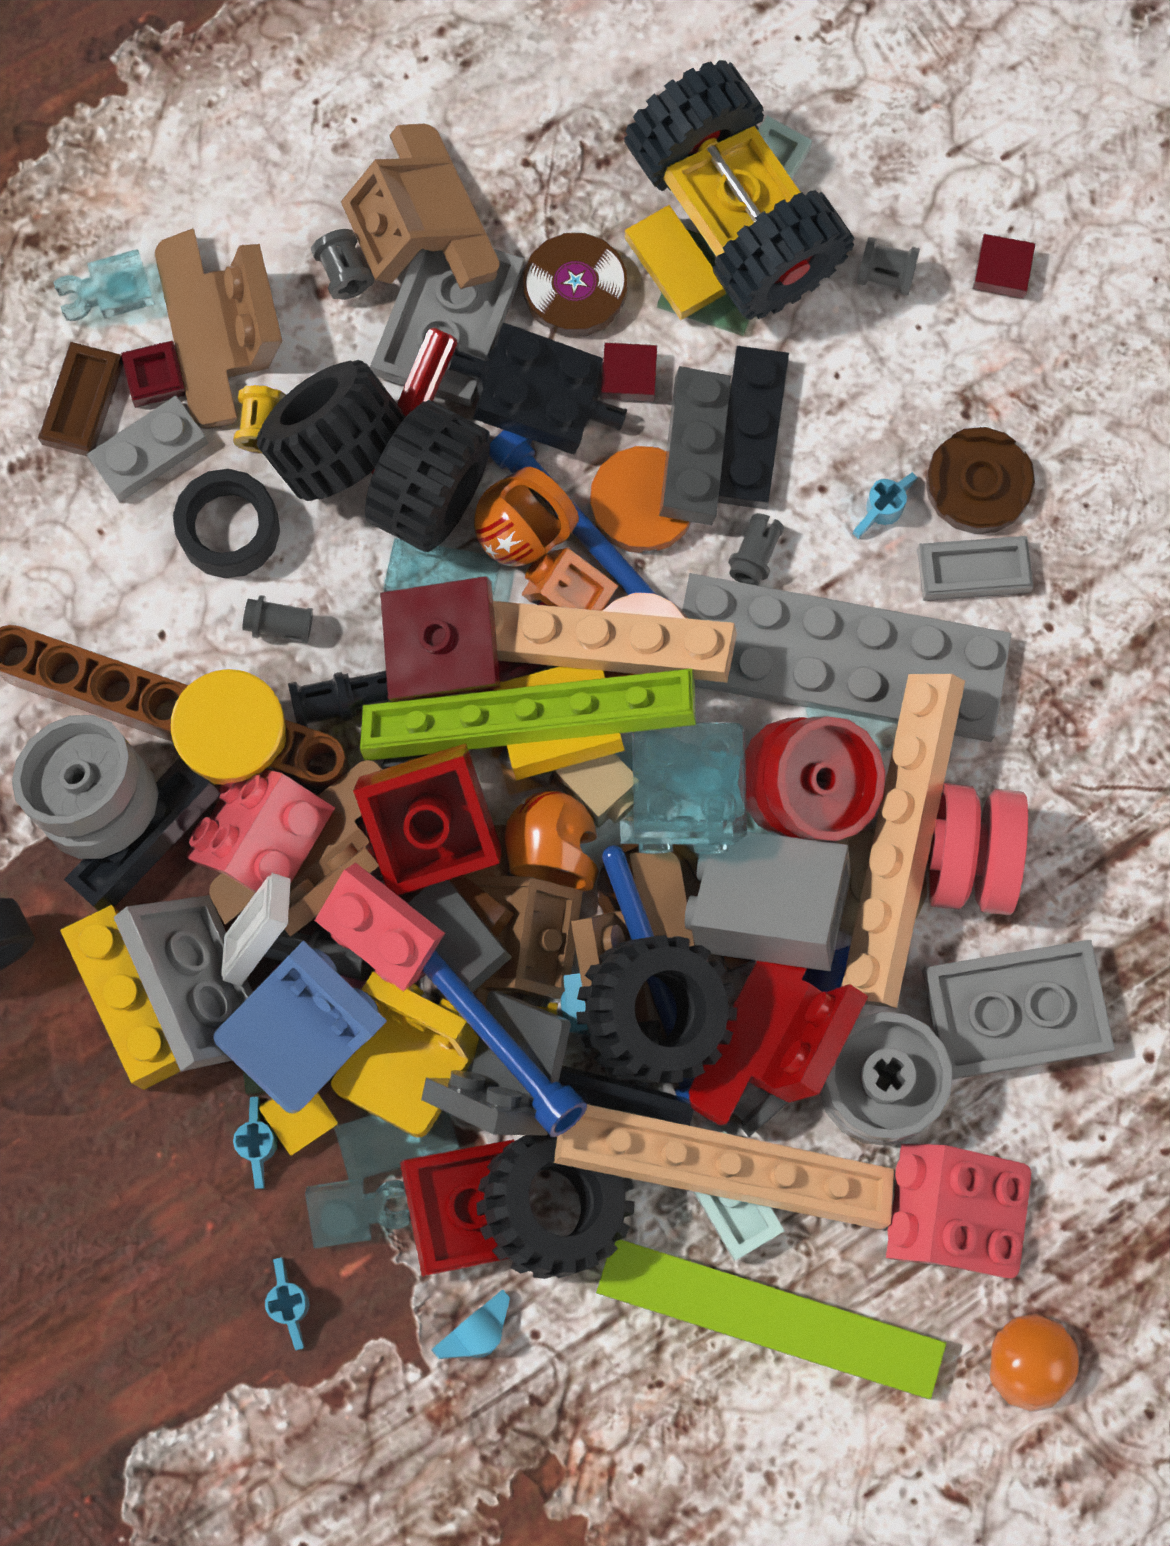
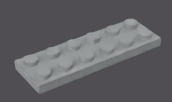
[682,573,1012,742]

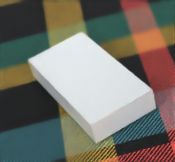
[221,873,291,986]

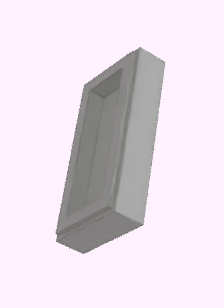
[917,536,1033,601]

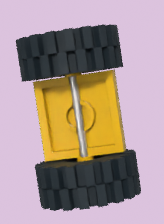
[624,60,855,320]

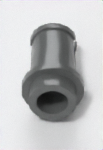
[728,513,784,586]
[242,595,313,643]

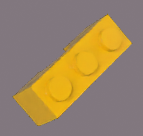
[60,905,180,1090]

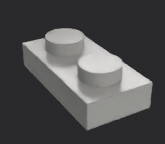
[86,395,208,502]

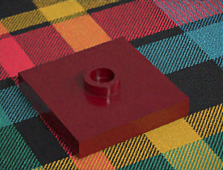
[380,576,501,702]

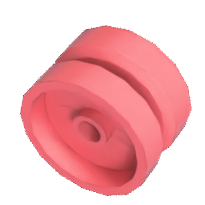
[928,783,1028,915]

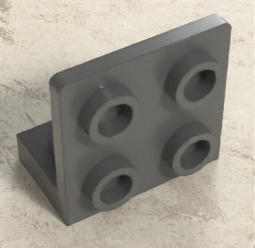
[421,991,571,1135]

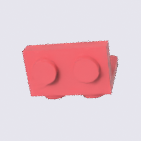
[187,769,335,893]
[314,863,445,991]
[886,1144,1031,1279]

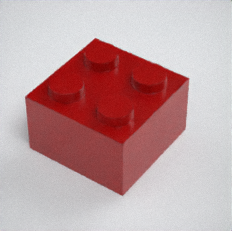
[353,743,501,896]

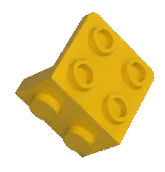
[331,972,479,1138]

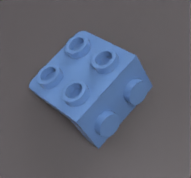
[214,940,387,1114]

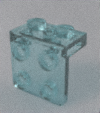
[620,722,747,854]

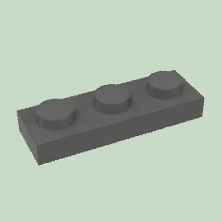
[659,366,731,526]

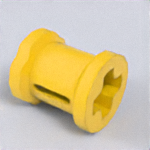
[233,385,286,453]

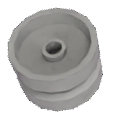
[12,715,159,859]
[820,1012,952,1146]

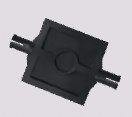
[448,322,627,455]

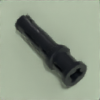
[288,670,391,727]

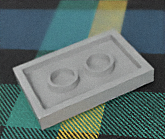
[370,249,525,408]
[113,895,253,1071]
[922,939,1115,1080]

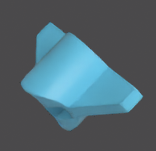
[853,472,918,539]
[233,1097,278,1189]
[265,1257,310,1350]
[431,1289,510,1359]

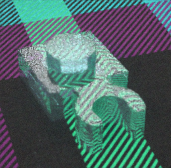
[53,249,155,321]
[305,1178,410,1248]

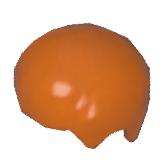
[989,1314,1079,1412]

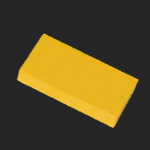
[624,205,726,320]

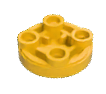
[171,669,286,785]

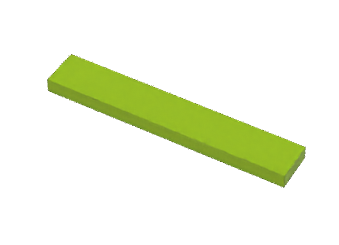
[360,668,696,760]
[596,1239,946,1400]

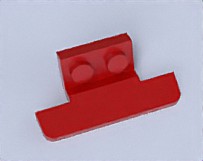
[689,961,868,1126]

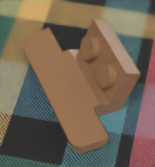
[341,123,500,289]
[155,228,282,429]
[209,760,383,937]
[439,824,583,1038]
[571,850,695,1041]

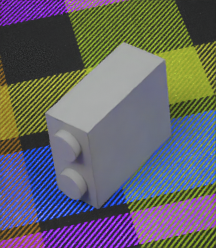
[685,827,851,971]

